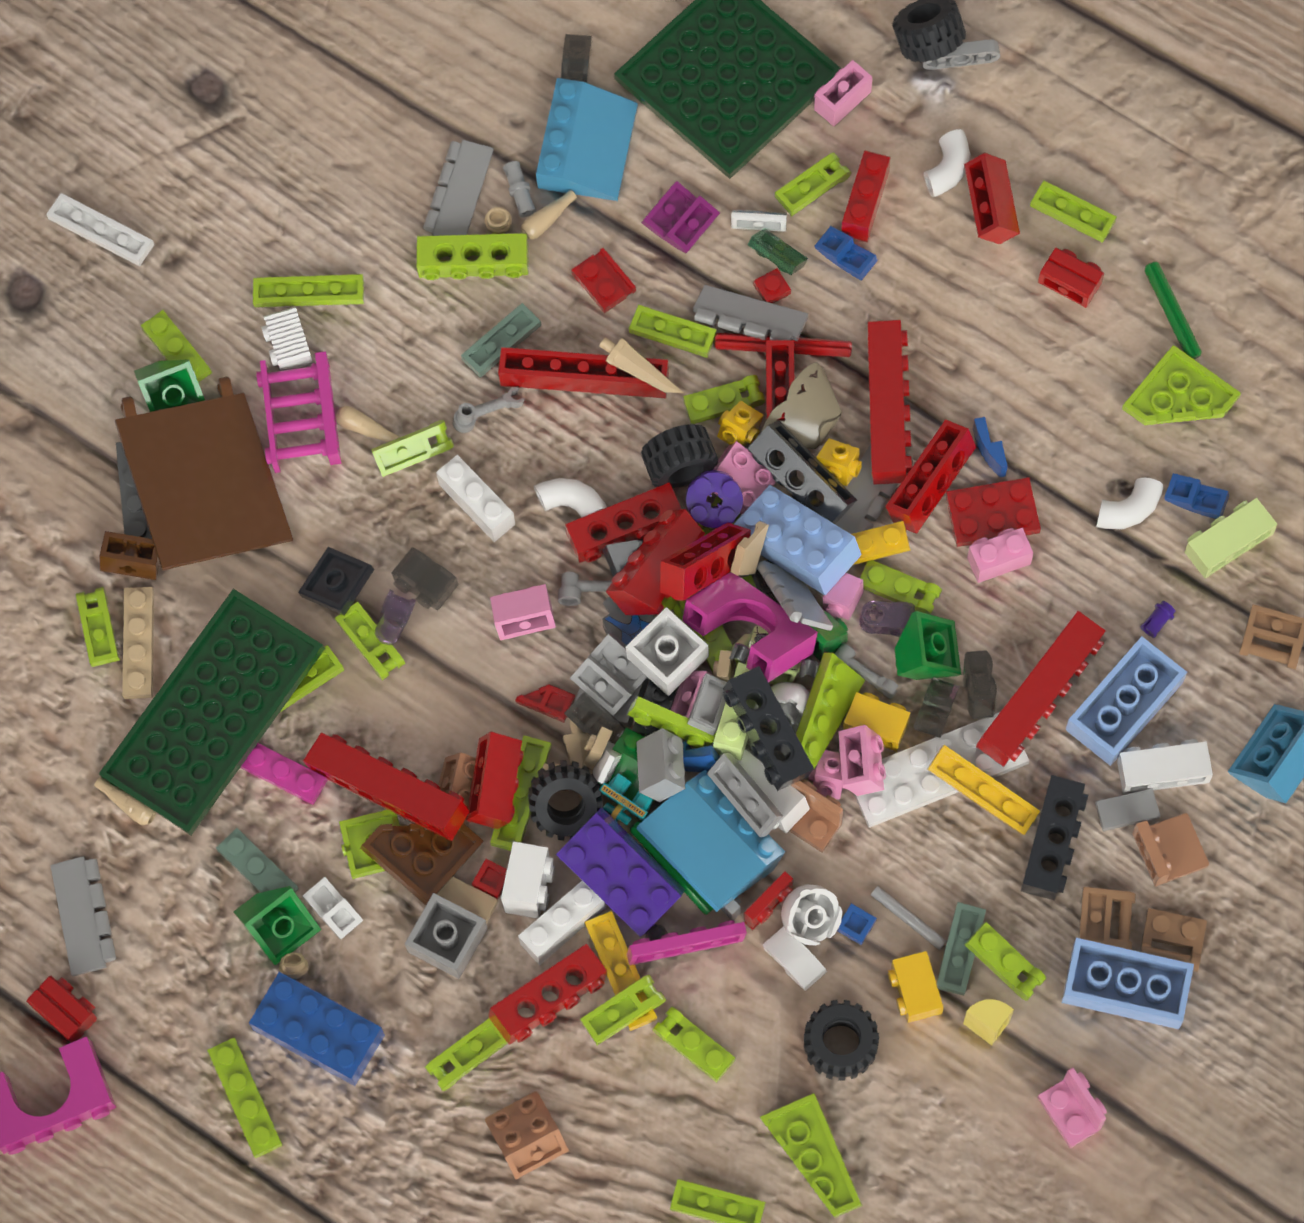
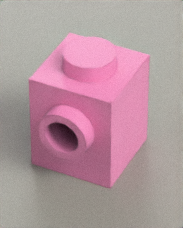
[823,573,864,620]

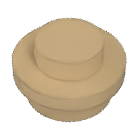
[484,207,512,234]
[279,953,309,979]

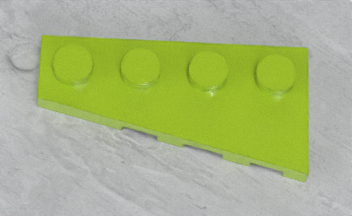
[796,653,865,769]
[760,1093,863,1218]

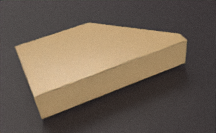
[730,521,769,576]

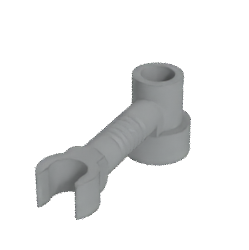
[453,387,525,433]
[558,572,612,606]
[834,643,898,699]

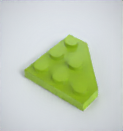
[1122,345,1241,425]

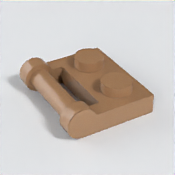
[1239,604,1304,670]
[1079,887,1136,950]
[1140,908,1207,972]

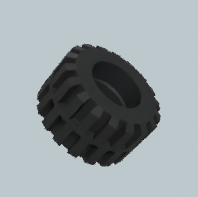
[892,0,966,62]
[641,424,718,488]
[528,760,603,841]
[804,1000,879,1081]

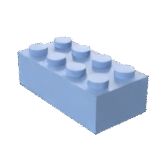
[734,485,862,595]
[1066,636,1187,766]
[1061,938,1194,1029]

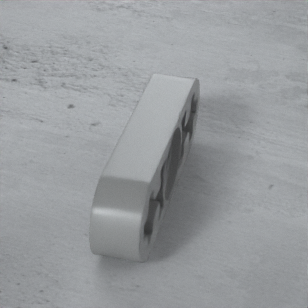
[922,40,1000,70]

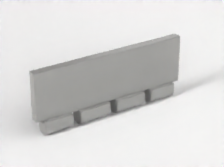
[423,140,494,236]
[693,285,808,341]
[835,444,913,534]
[757,561,833,631]
[50,856,116,976]

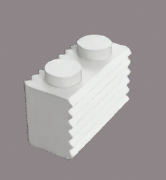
[261,307,313,371]

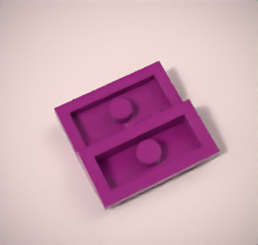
[641,180,720,253]

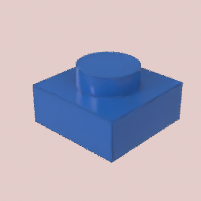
[837,903,877,945]

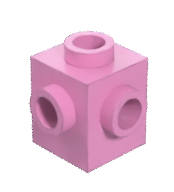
[808,750,847,800]

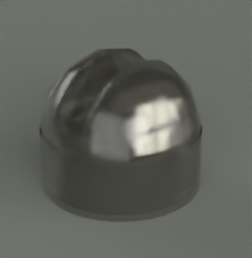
[645,924,668,941]

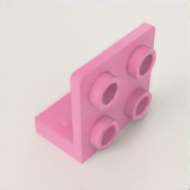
[708,441,776,515]
[1037,1067,1107,1148]

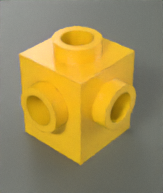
[717,401,764,447]
[816,438,862,486]

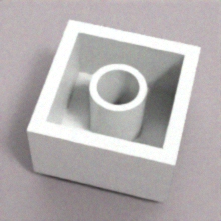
[626,607,709,696]
[501,841,555,919]

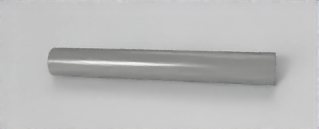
[871,886,947,950]

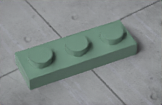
[461,303,542,378]
[216,828,298,893]
[936,902,986,996]

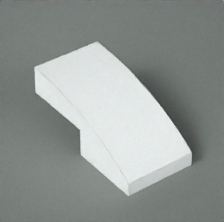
[593,742,622,784]
[302,877,363,940]
[763,926,827,991]

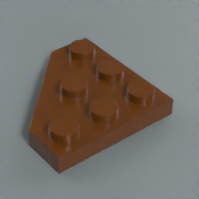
[360,823,484,905]

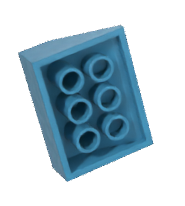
[536,78,638,201]
[636,770,785,912]

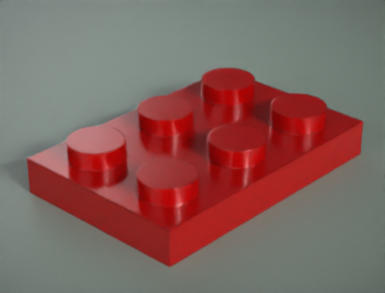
[946,477,1041,547]

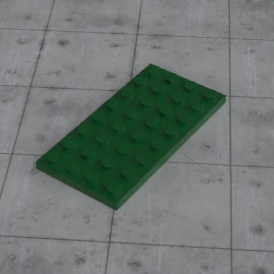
[99,589,325,836]

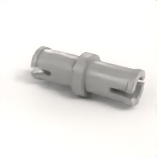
[503,161,536,217]

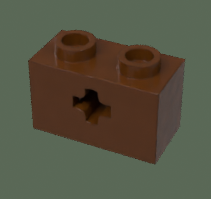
[99,531,160,580]

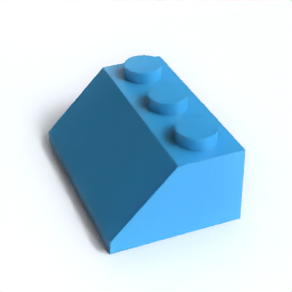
[1228,704,1304,803]

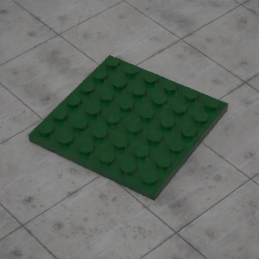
[614,0,842,179]

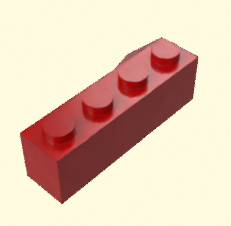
[606,509,705,615]

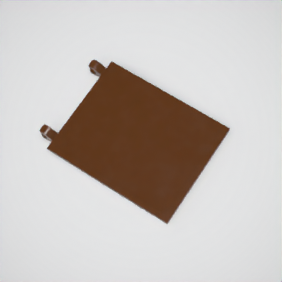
[115,377,293,570]

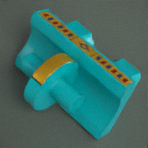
[600,774,654,825]

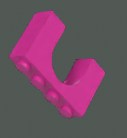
[682,572,818,683]
[0,1037,116,1155]

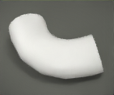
[924,129,970,197]
[534,478,607,518]
[1096,478,1163,529]

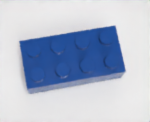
[249,972,385,1086]

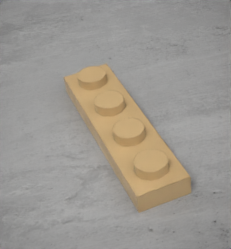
[122,587,154,699]

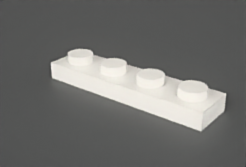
[46,193,154,266]

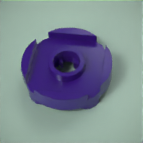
[686,470,743,528]

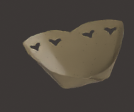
[761,362,842,449]

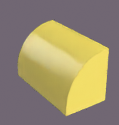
[963,999,1014,1045]

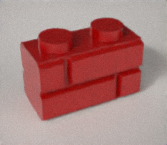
[1038,248,1104,308]
[26,975,97,1043]

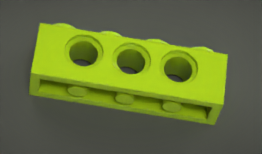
[417,233,528,280]

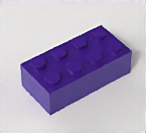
[556,807,685,937]

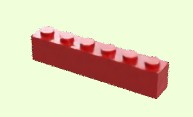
[867,320,912,485]
[498,347,669,399]
[976,611,1106,767]
[303,732,470,841]

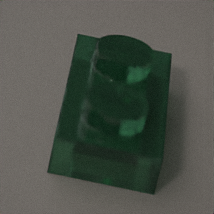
[748,228,808,275]

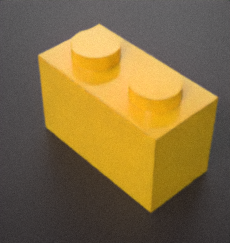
[843,692,911,752]
[888,951,943,1023]

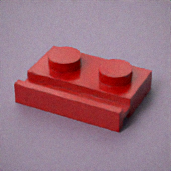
[571,248,636,314]
[744,871,794,931]

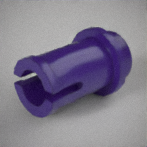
[1140,601,1176,638]

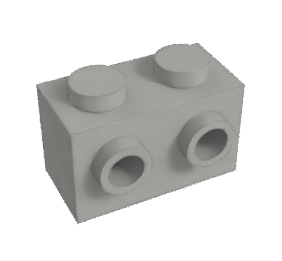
[637,728,685,802]

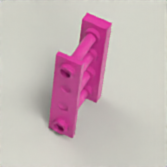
[256,351,342,473]

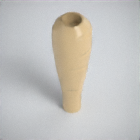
[521,190,577,240]
[335,406,400,443]
[94,777,156,825]

